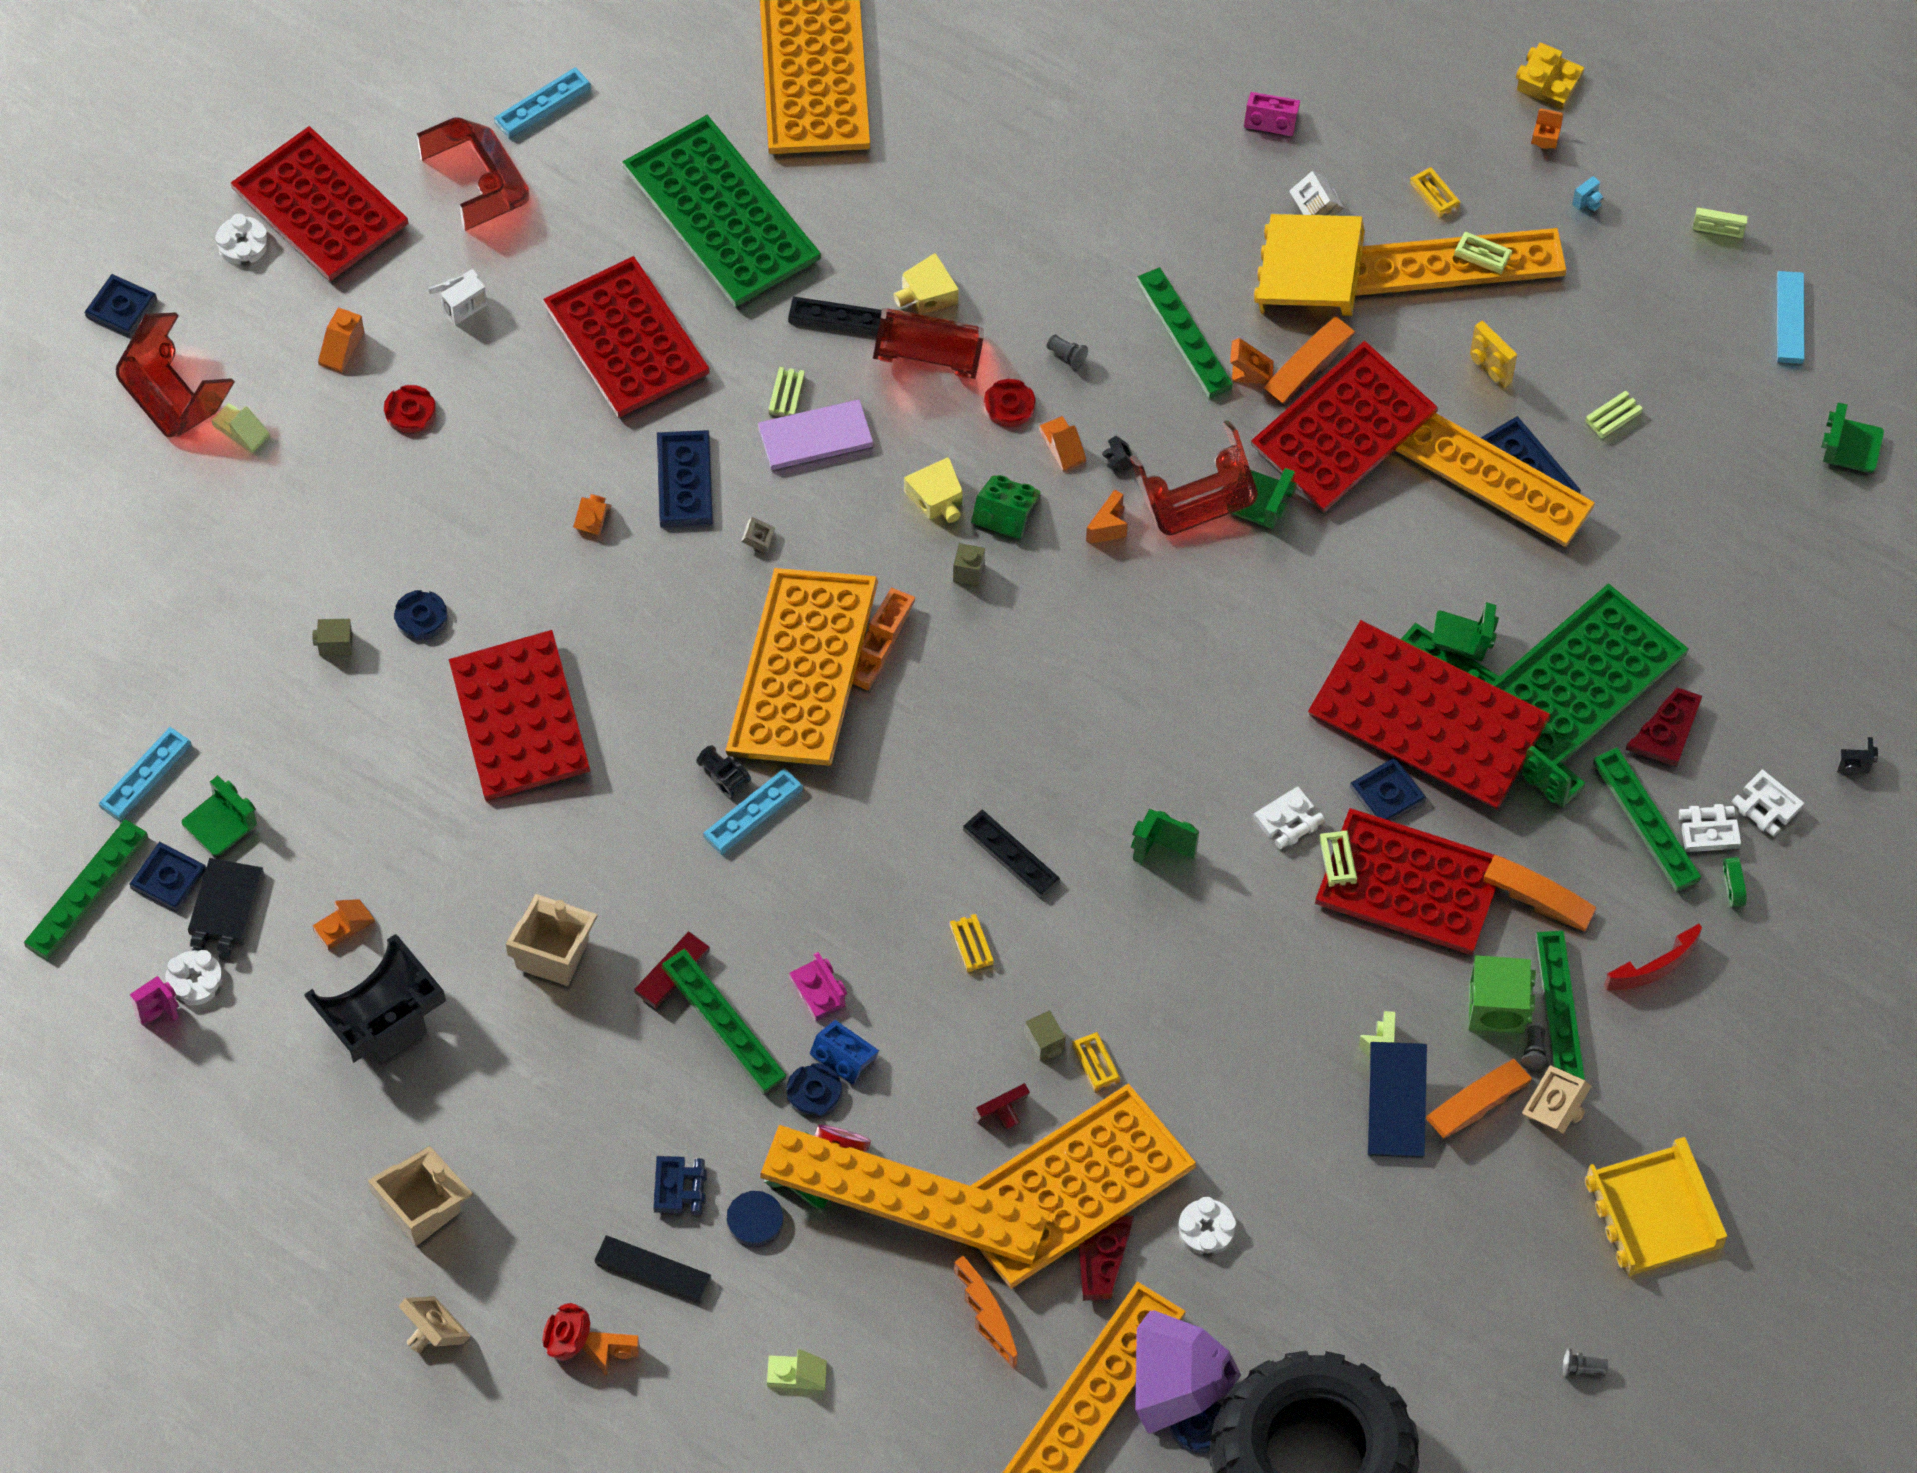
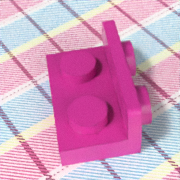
[1244,92,1300,136]
[789,952,847,1021]
[130,976,179,1025]

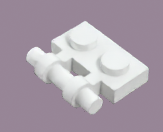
[1731,769,1804,837]
[1253,786,1325,849]
[1679,804,1741,852]

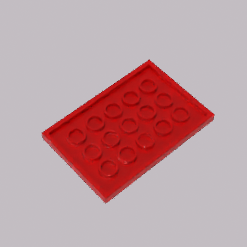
[230,126,409,282]
[543,256,710,418]
[1251,340,1438,513]
[448,630,591,801]
[1315,808,1506,956]

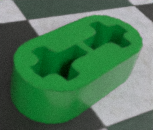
[1723,857,1747,907]

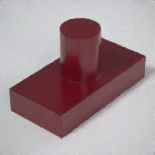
[972,1083,1030,1131]

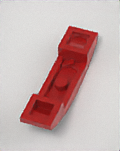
[1604,924,1702,990]

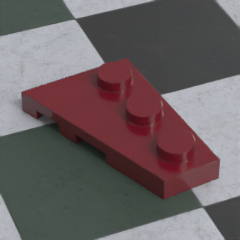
[1625,687,1702,767]
[1079,1216,1134,1301]

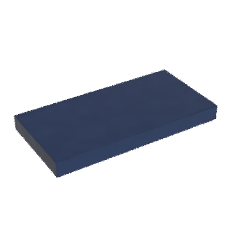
[1480,416,1581,494]
[657,430,713,527]
[1367,1042,1427,1157]

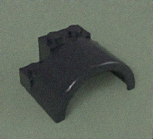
[304,934,446,1064]

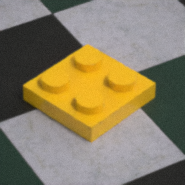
[1470,320,1517,388]

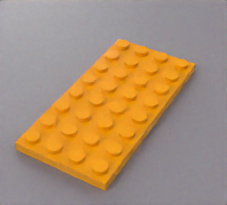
[760,0,870,154]
[725,568,878,766]
[970,1083,1196,1289]

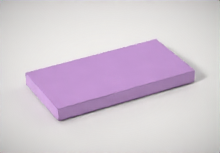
[758,399,873,470]

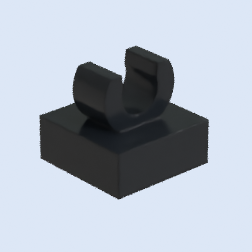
[1102,436,1137,470]

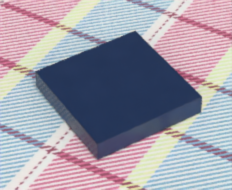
[84,274,157,337]
[1350,757,1426,821]
[129,841,206,912]

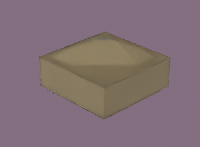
[741,517,775,553]

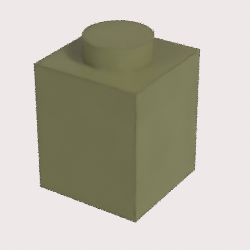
[953,543,985,587]
[312,619,353,656]
[1025,1010,1066,1060]

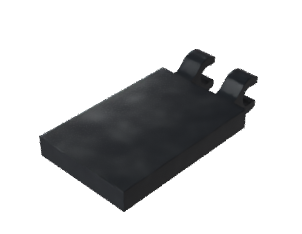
[188,858,264,960]

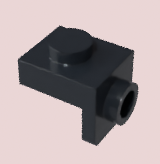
[1837,737,1878,774]

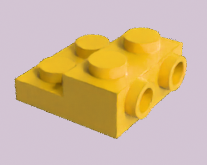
[1516,42,1584,109]

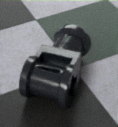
[696,745,751,798]

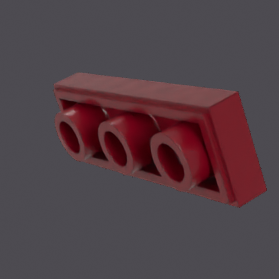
[634,931,710,1009]

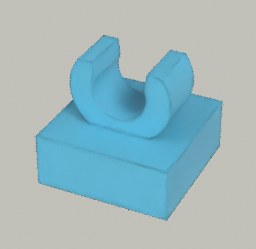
[1572,176,1603,212]

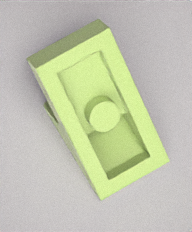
[211,403,269,453]
[1359,1011,1395,1058]
[767,1349,827,1390]

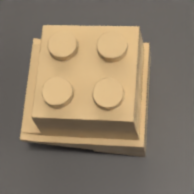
[506,894,598,986]
[368,1146,473,1246]

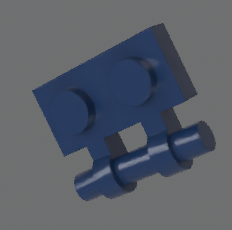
[653,1156,707,1215]

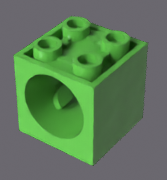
[1468,955,1536,1034]

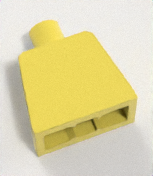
[893,253,959,314]
[904,457,963,523]

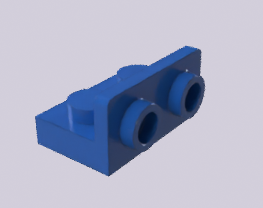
[810,1020,879,1084]

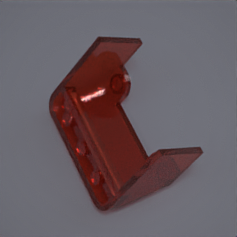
[417,117,529,231]
[872,308,984,379]
[116,312,235,437]
[1130,420,1258,535]

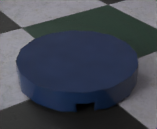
[394,590,447,640]
[786,1063,842,1118]
[726,1191,783,1247]
[1170,1402,1222,1453]

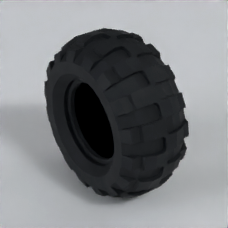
[1210,1351,1420,1473]

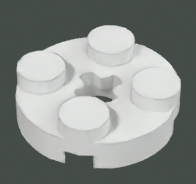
[215,214,268,264]
[165,950,223,1005]
[1178,1197,1236,1255]

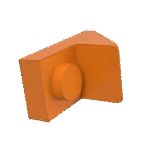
[1230,338,1274,384]
[1039,416,1086,471]
[1086,490,1128,544]
[312,899,375,951]
[582,1332,640,1375]

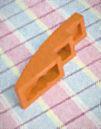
[1263,316,1356,406]
[852,587,915,691]
[1484,855,1596,931]
[1426,1059,1532,1139]
[954,1256,1018,1368]

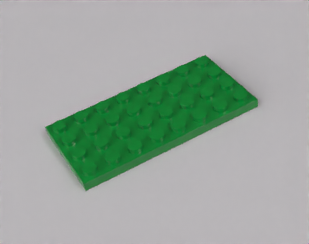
[622,114,821,307]
[1491,583,1689,767]

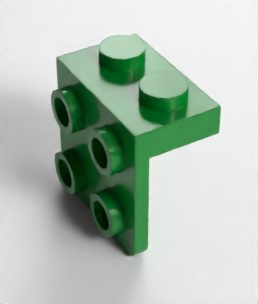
[1821,402,1884,473]
[1226,468,1297,529]
[971,475,1041,539]
[1431,602,1499,662]
[1522,746,1585,808]
[182,775,257,857]
[1131,808,1199,864]

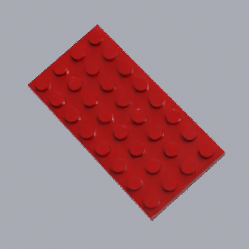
[1308,620,1551,810]

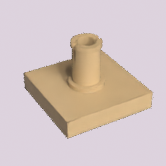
[1522,1065,1592,1134]
[398,1296,471,1353]

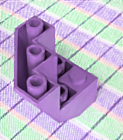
[1135,1310,1241,1433]

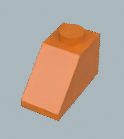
[318,307,365,373]

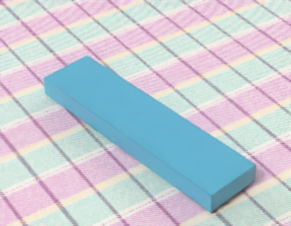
[494,67,591,139]
[1777,271,1804,364]
[98,727,192,822]
[703,768,803,855]

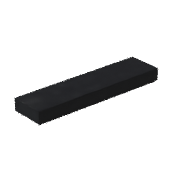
[788,296,895,338]
[963,809,1060,899]
[594,1235,712,1303]

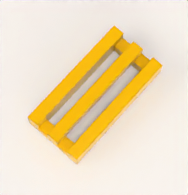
[1410,167,1461,218]
[949,914,994,973]
[1072,1032,1120,1092]

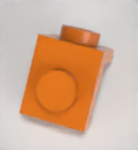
[1531,108,1564,149]
[573,494,612,535]

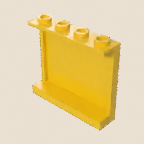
[1254,214,1365,316]
[1585,1137,1727,1276]

